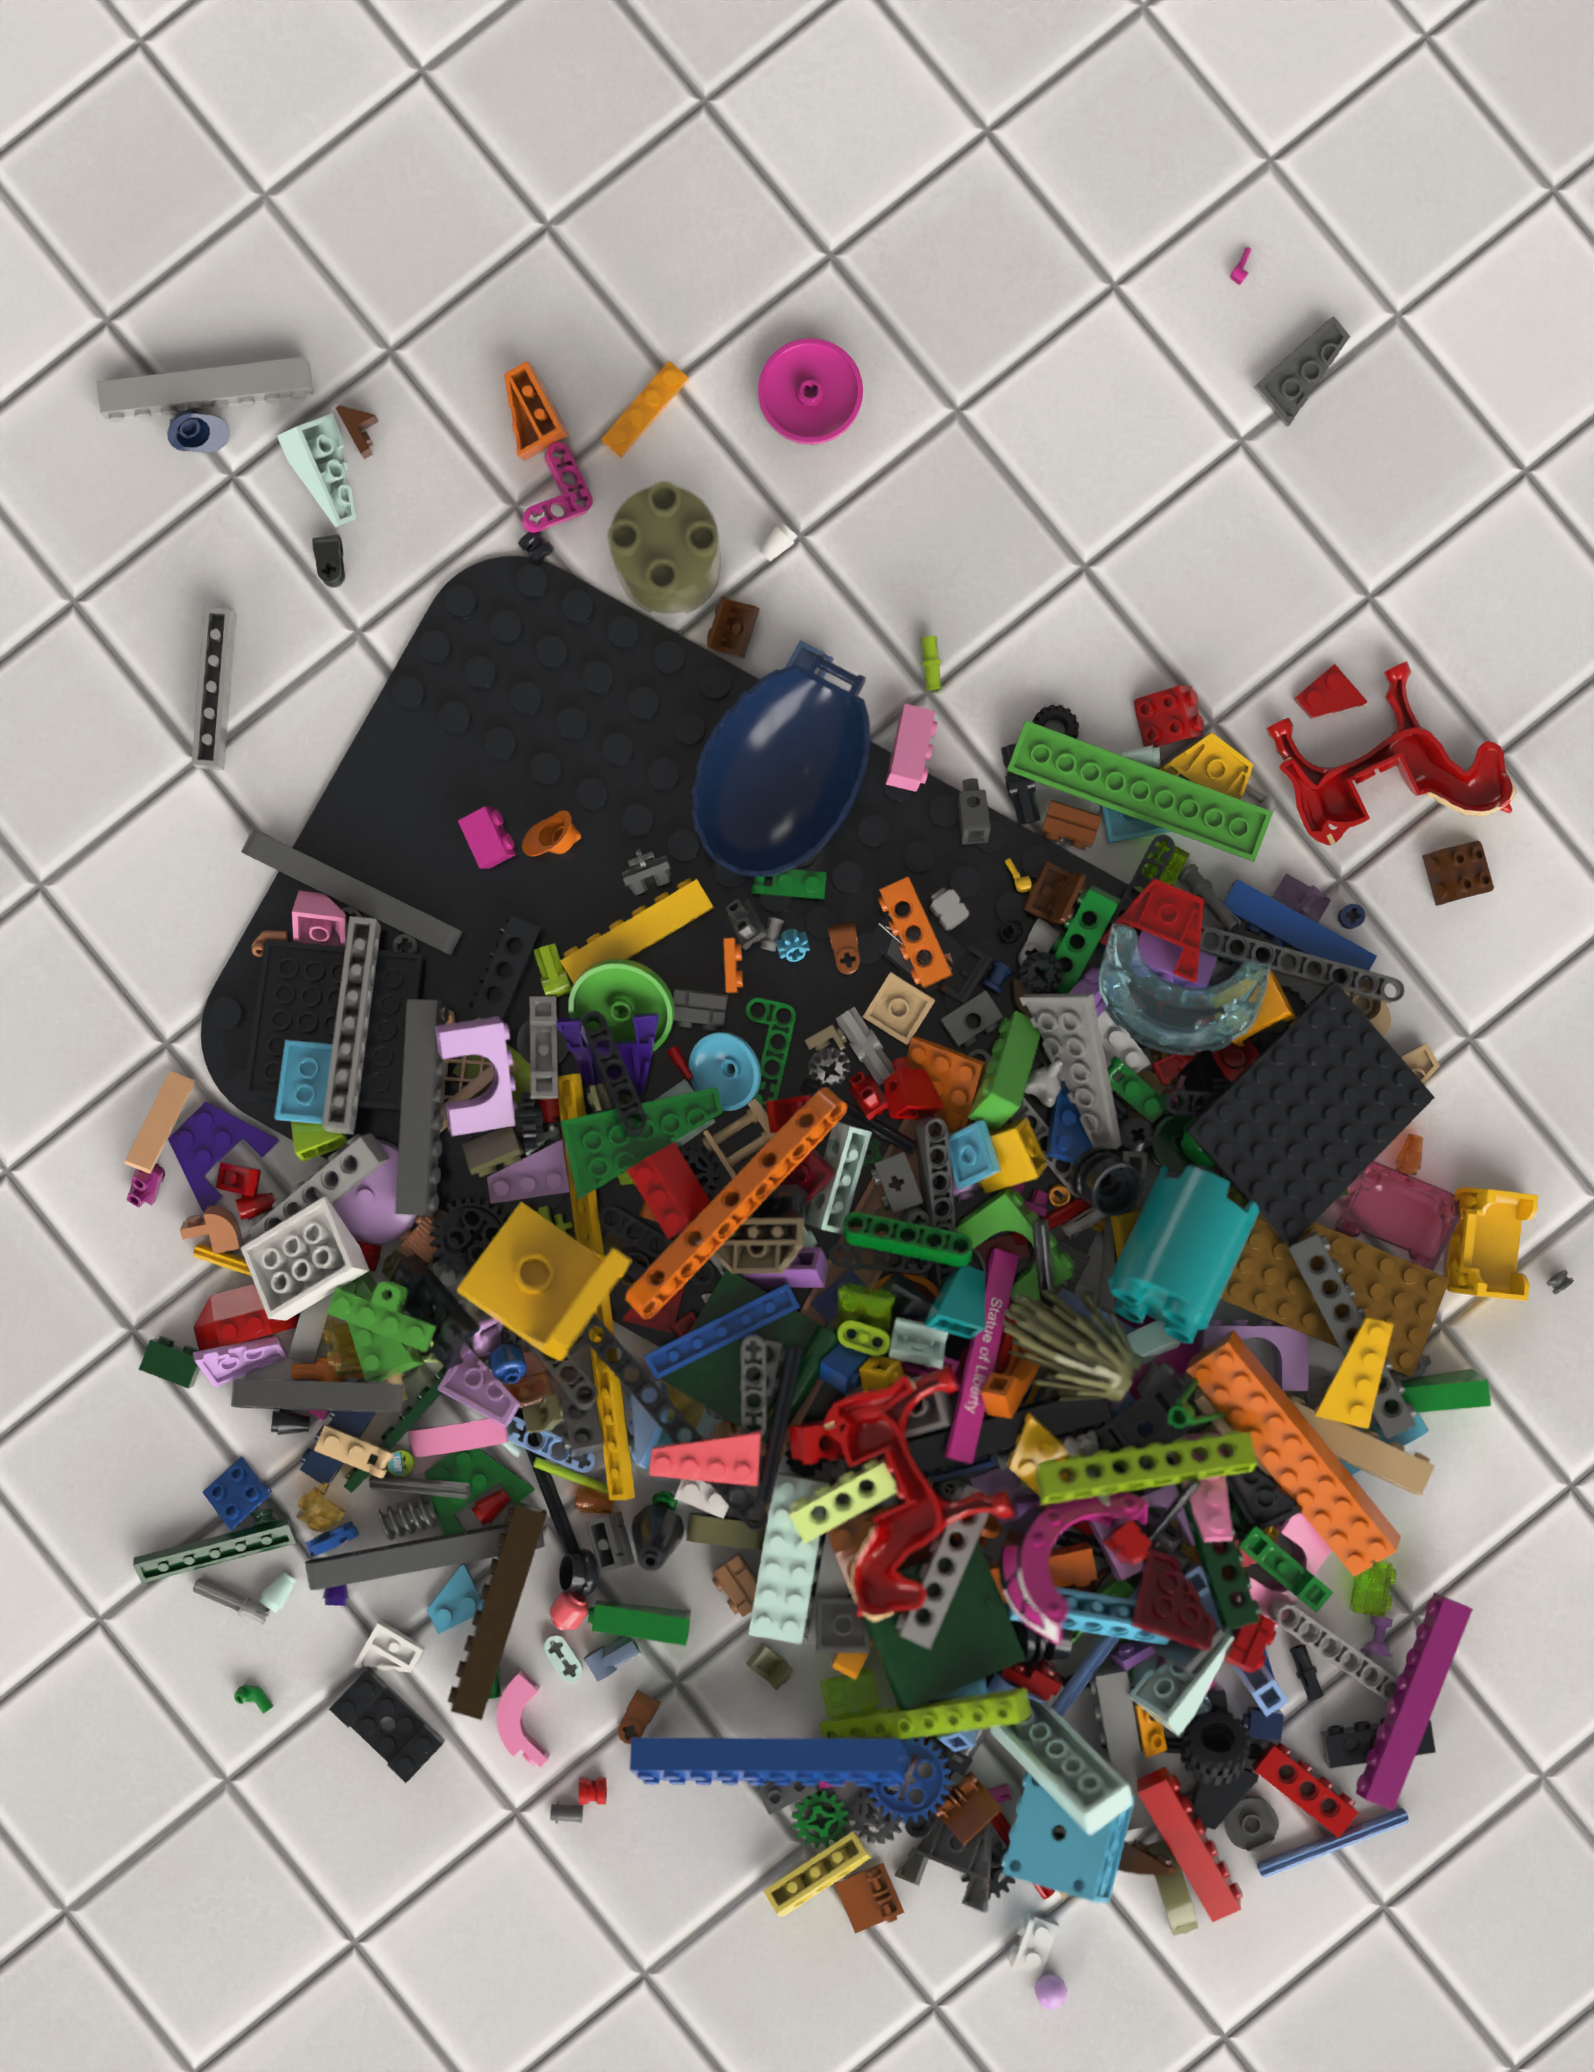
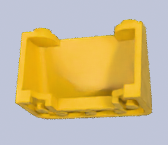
[1445,1187,1538,1301]

